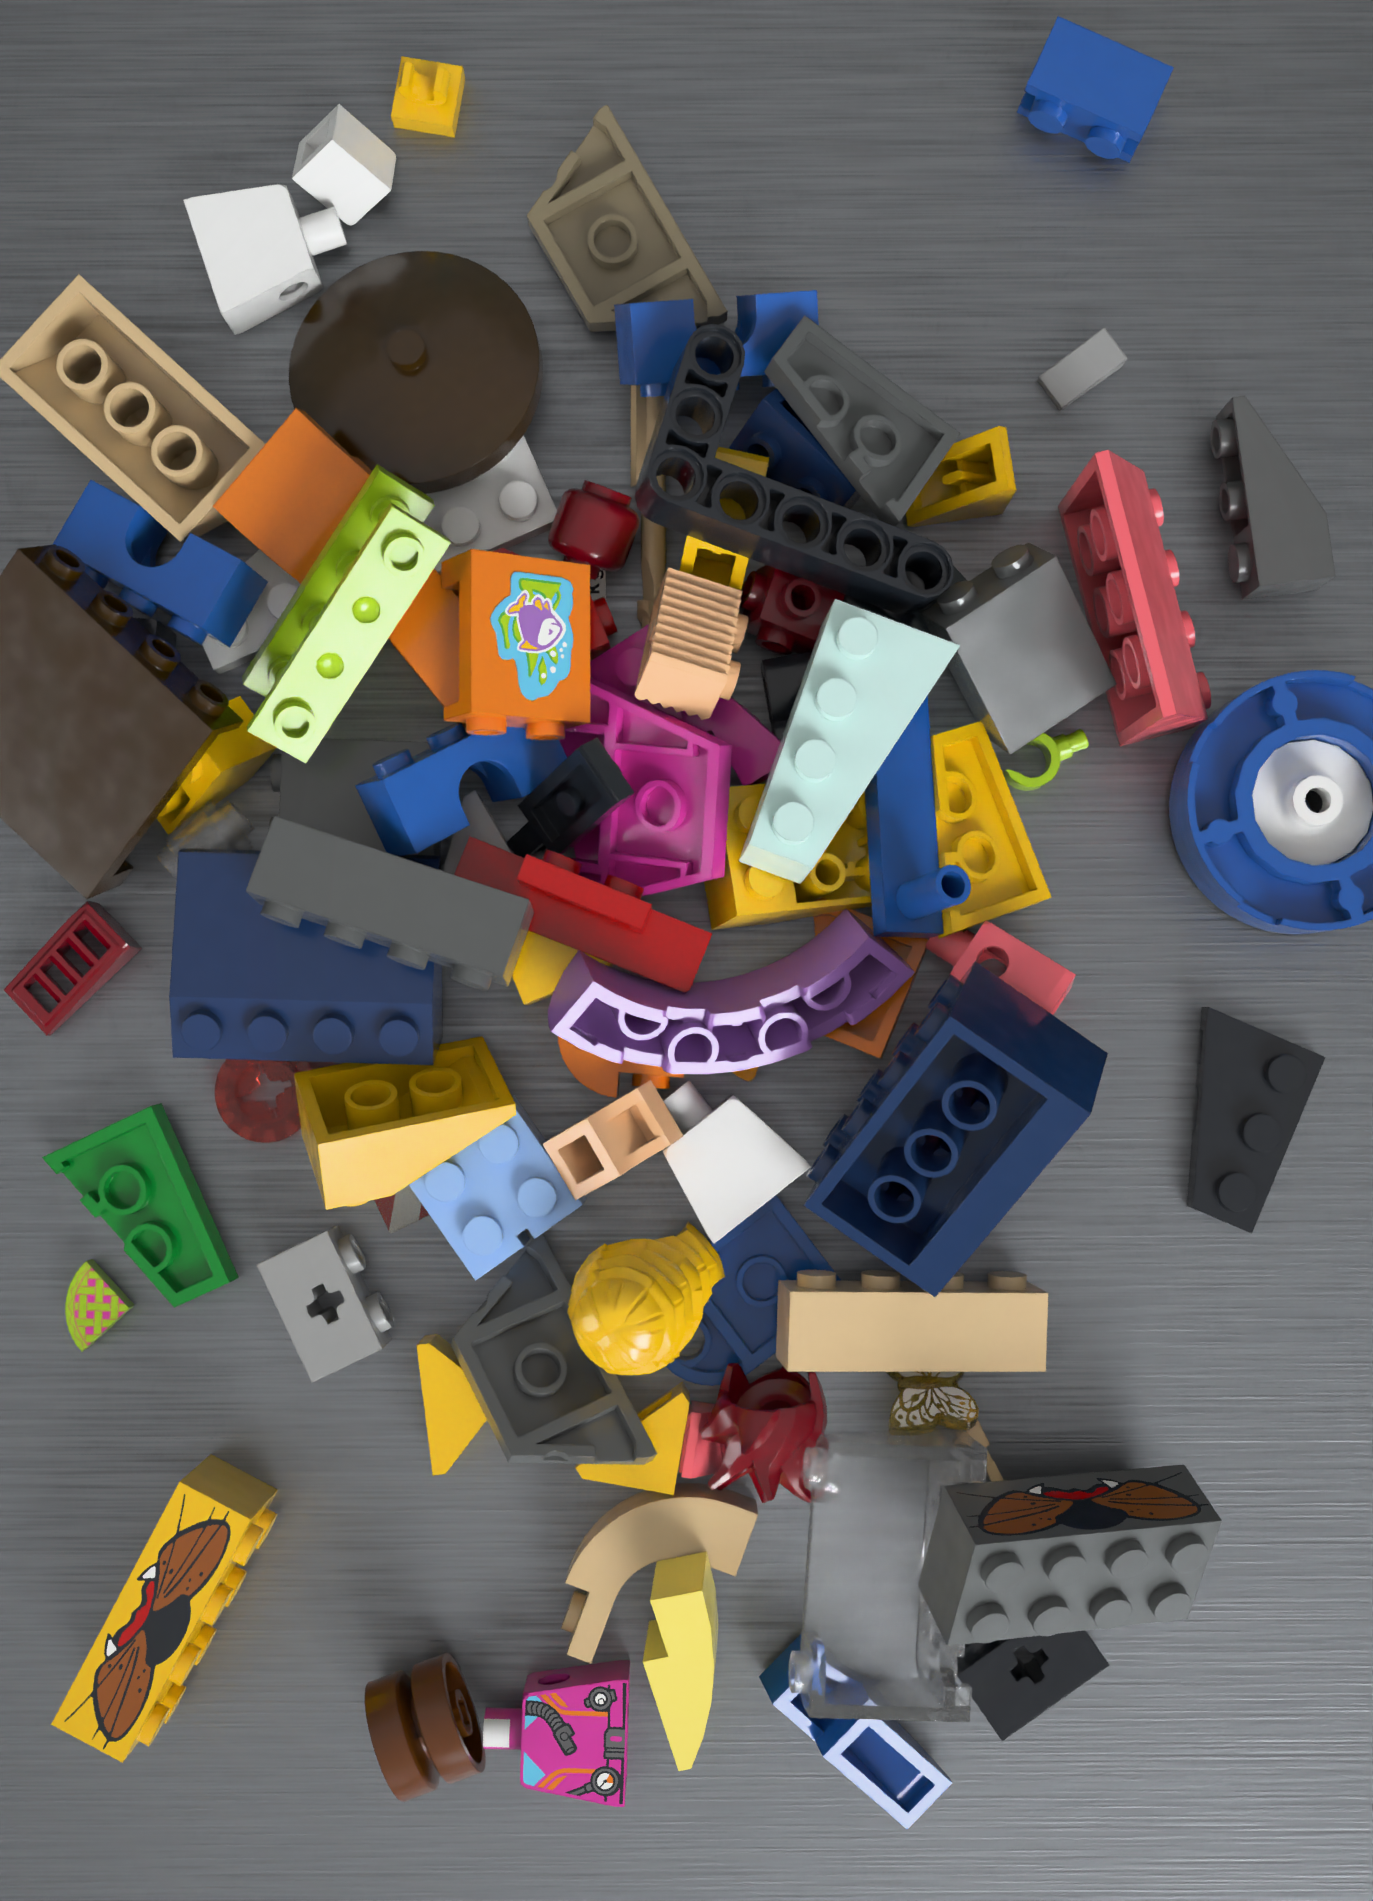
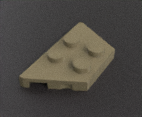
[527,105,728,332]

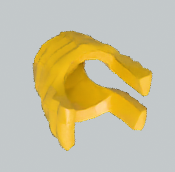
[567,1221,725,1375]

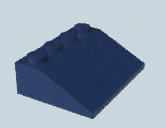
[169,848,443,1065]

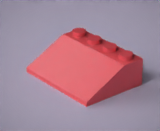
[1058,450,1211,746]

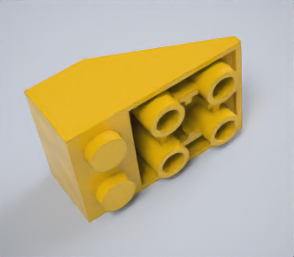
[704,784,872,930]

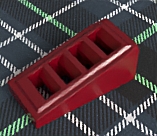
[4,901,142,1036]

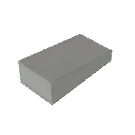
[1037,327,1128,411]

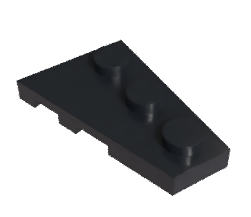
[1187,1007,1325,1233]

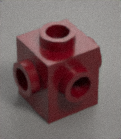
[739,565,845,655]

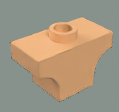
[543,1080,684,1201]

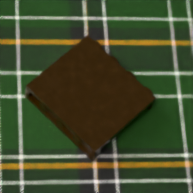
[0,544,244,899]

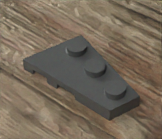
[764,316,960,527]

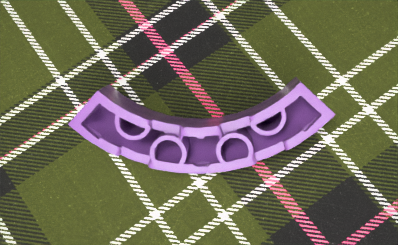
[548,908,915,1074]

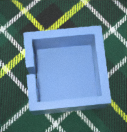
[409,1095,587,1281]

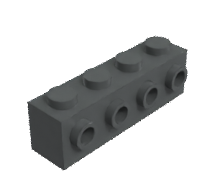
[246,816,534,991]

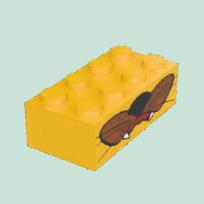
[51,1454,278,1763]

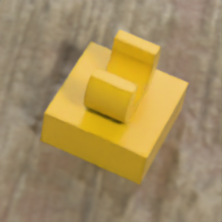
[391,56,465,138]

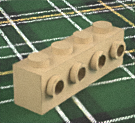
[776,1270,1048,1372]

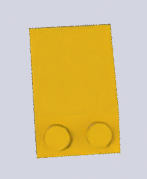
[294,1036,516,1210]

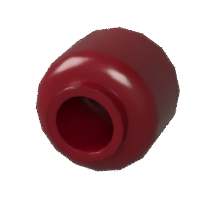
[548,480,640,581]

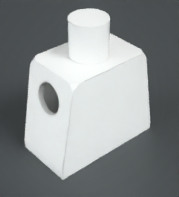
[183,184,347,335]
[663,1080,811,1244]

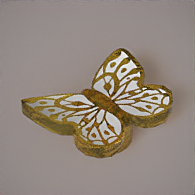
[886,1372,979,1437]

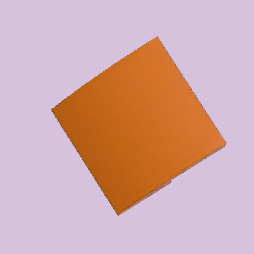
[213,408,372,584]

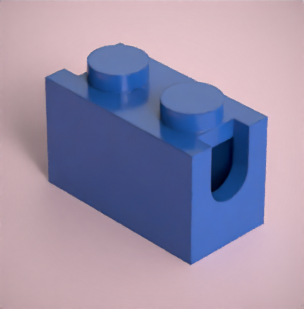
[1017,16,1174,163]

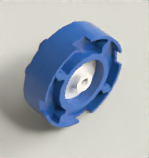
[1169,670,1373,934]

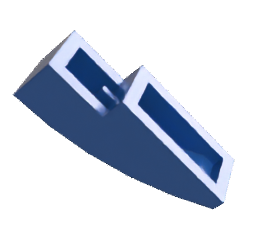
[759,1631,952,1829]

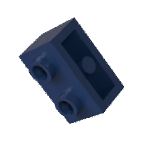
[728,388,861,509]

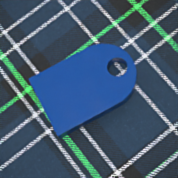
[666,1195,842,1386]

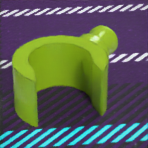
[1003,729,1089,791]

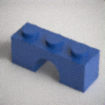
[614,290,819,397]
[52,480,268,648]
[355,723,567,856]

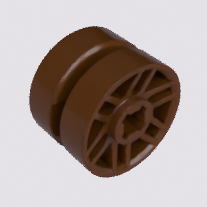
[365,1653,486,1802]

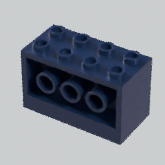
[803,961,1108,1297]

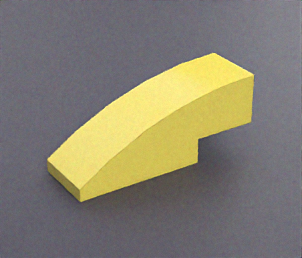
[643,1552,718,1771]

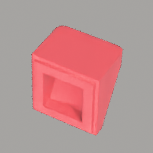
[679,1400,723,1479]

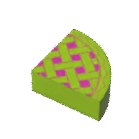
[65,1259,135,1352]

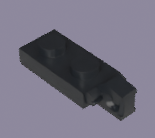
[507,738,635,858]

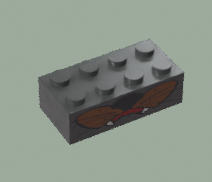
[918,1465,1222,1646]

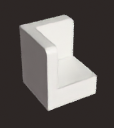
[292,104,396,226]

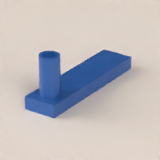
[865,695,971,938]

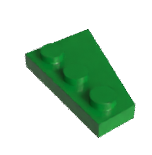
[42,1103,239,1308]

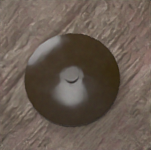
[289,251,543,494]

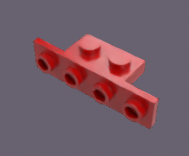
[454,836,713,993]

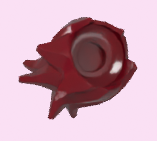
[700,1363,827,1503]

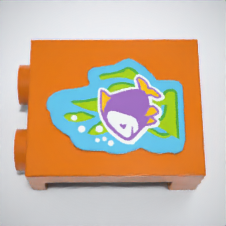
[441,549,590,740]

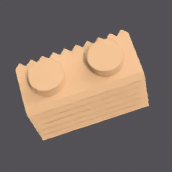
[634,567,748,720]

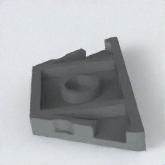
[451,1233,658,1465]

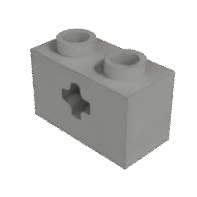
[257,1225,394,1383]

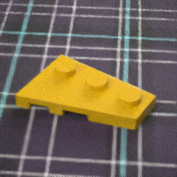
[930,721,1051,939]

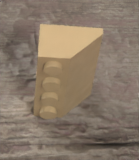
[0,274,265,544]

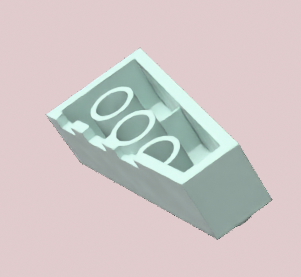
[738,599,960,884]

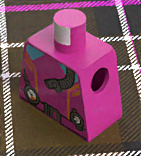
[483,1660,630,1807]

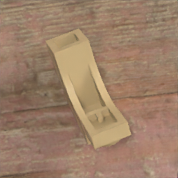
[561,1483,758,1664]

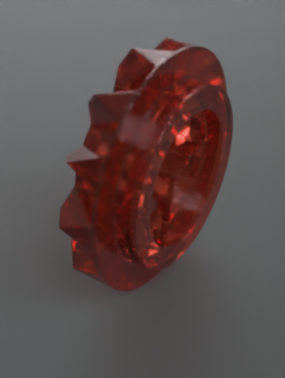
[215,1059,312,1143]

